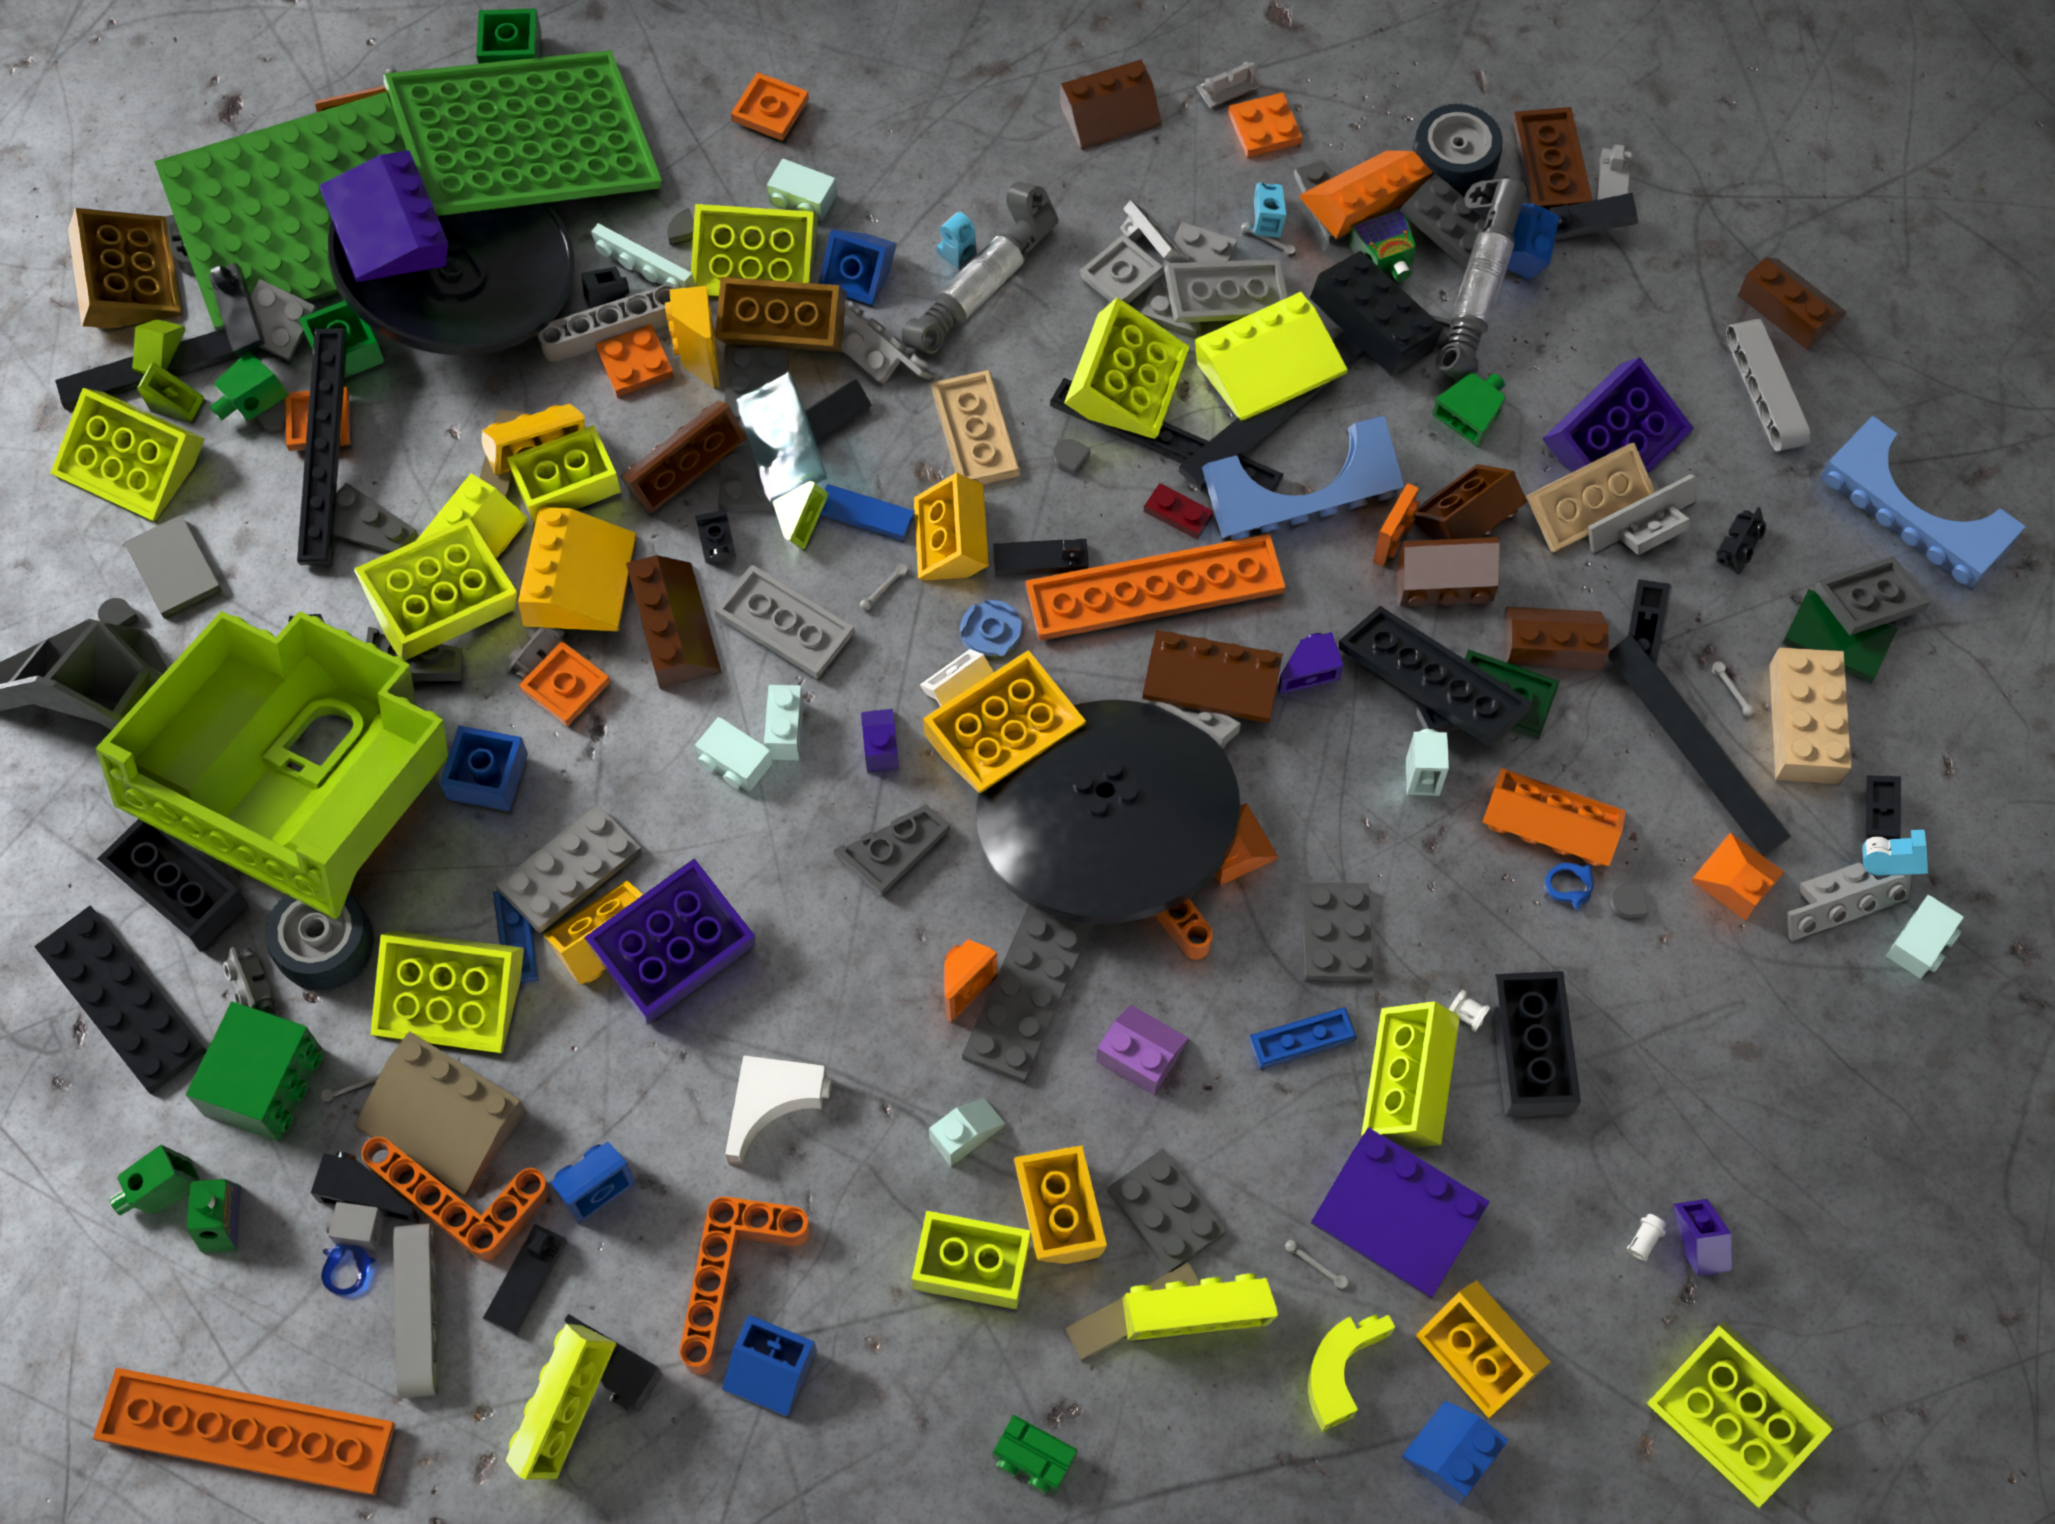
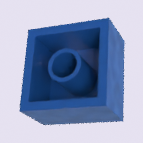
[440,725,528,812]

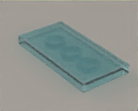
[736,373,827,504]

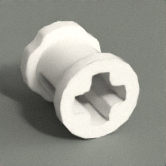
[1449,989,1492,1033]

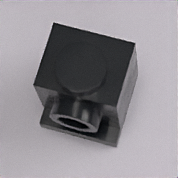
[581,266,629,309]
[695,509,736,563]

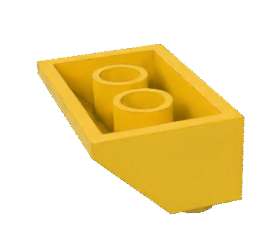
[665,286,720,389]
[482,403,585,476]
[914,472,989,580]
[543,880,643,985]
[1014,1145,1107,1264]
[1415,1280,1551,1418]

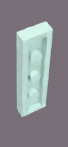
[591,223,696,289]

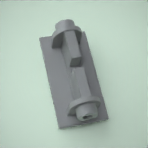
[1196,61,1260,108]
[506,627,565,681]
[223,947,274,1012]

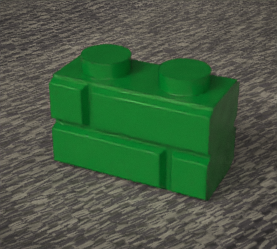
[993,1415,1078,1495]

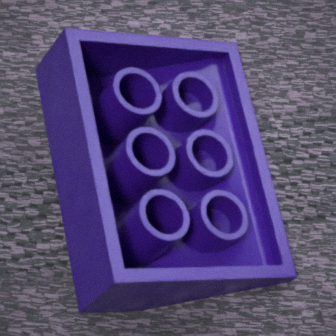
[319,150,448,282]
[1542,357,1694,473]
[584,858,755,1025]
[1311,1127,1490,1299]

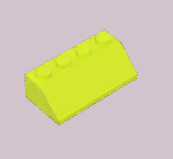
[416,473,528,560]
[1361,1001,1460,1148]
[1122,1273,1278,1341]
[506,1324,617,1480]

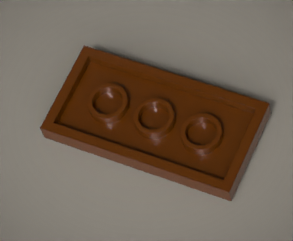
[1512,107,1593,210]

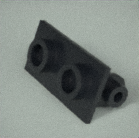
[1716,507,1766,574]

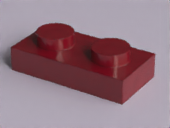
[1144,483,1213,539]

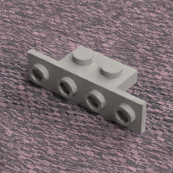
[841,301,934,384]
[1588,474,1697,555]
[1788,862,1911,941]

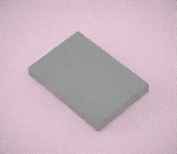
[124,515,222,618]

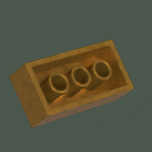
[715,277,847,352]

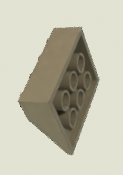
[354,1031,527,1198]

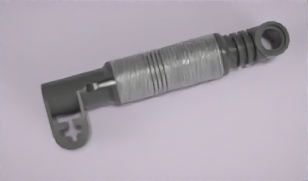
[1436,179,1527,382]
[902,182,1059,354]

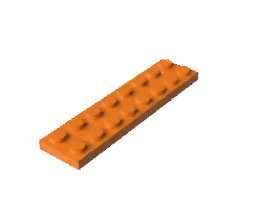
[1025,533,1286,641]
[92,1367,396,1496]

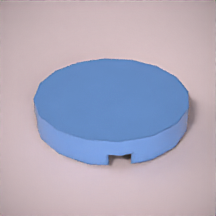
[960,599,1023,661]

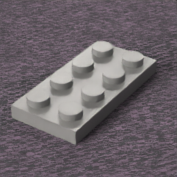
[1141,222,1237,339]
[1164,259,1288,323]
[714,564,855,679]
[496,805,642,934]

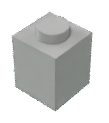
[326,1202,385,1251]

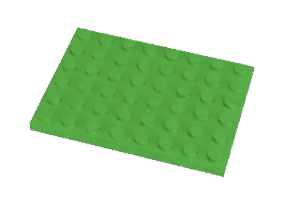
[384,50,662,216]
[154,92,407,331]

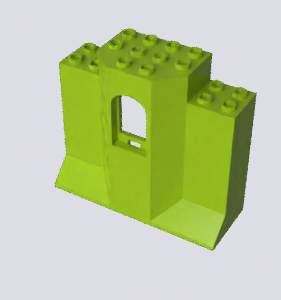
[96,611,448,920]

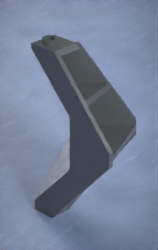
[0,618,167,730]

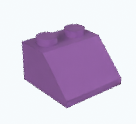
[1096,1005,1189,1096]

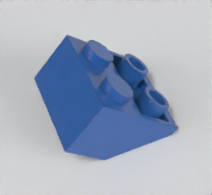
[722,1314,817,1417]

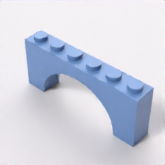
[1202,415,1405,541]
[1821,416,2026,589]

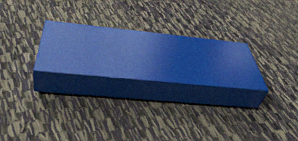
[820,484,915,541]
[493,891,539,984]
[1249,1007,1357,1070]

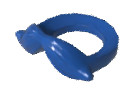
[1545,863,1595,910]

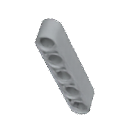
[538,285,677,362]
[1726,319,1810,452]
[393,1223,439,1399]

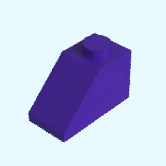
[1278,632,1344,694]
[861,709,899,773]
[1674,1199,1732,1276]

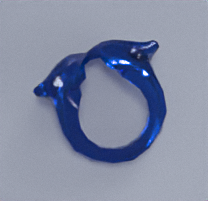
[321,1243,376,1296]

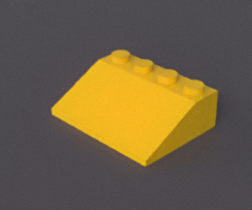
[518,507,637,631]
[923,650,1086,793]

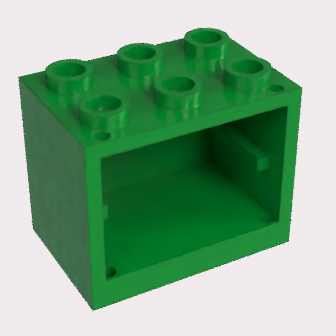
[185,1001,323,1142]

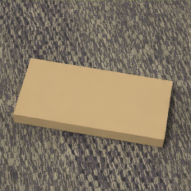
[931,370,1020,484]
[1526,443,1656,552]

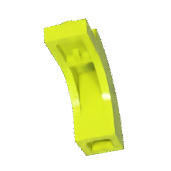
[1308,1314,1395,1432]

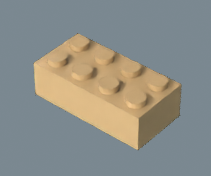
[1769,647,1851,784]

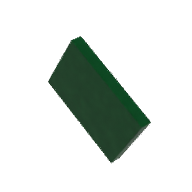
[1782,589,1898,683]
[1465,649,1560,739]

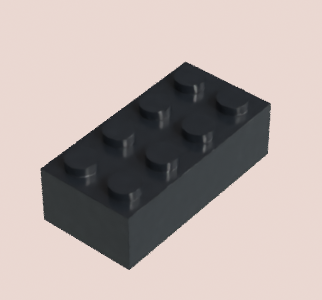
[1310,250,1443,376]
[97,819,249,952]
[1489,971,1581,1117]

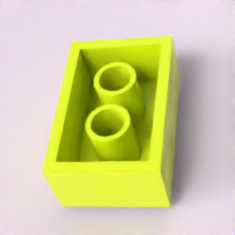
[507,425,621,526]
[912,1211,1031,1310]

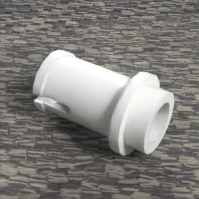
[1626,1214,1667,1261]

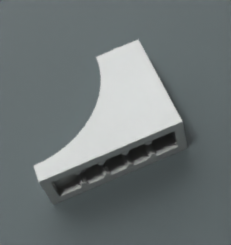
[725,1055,832,1166]

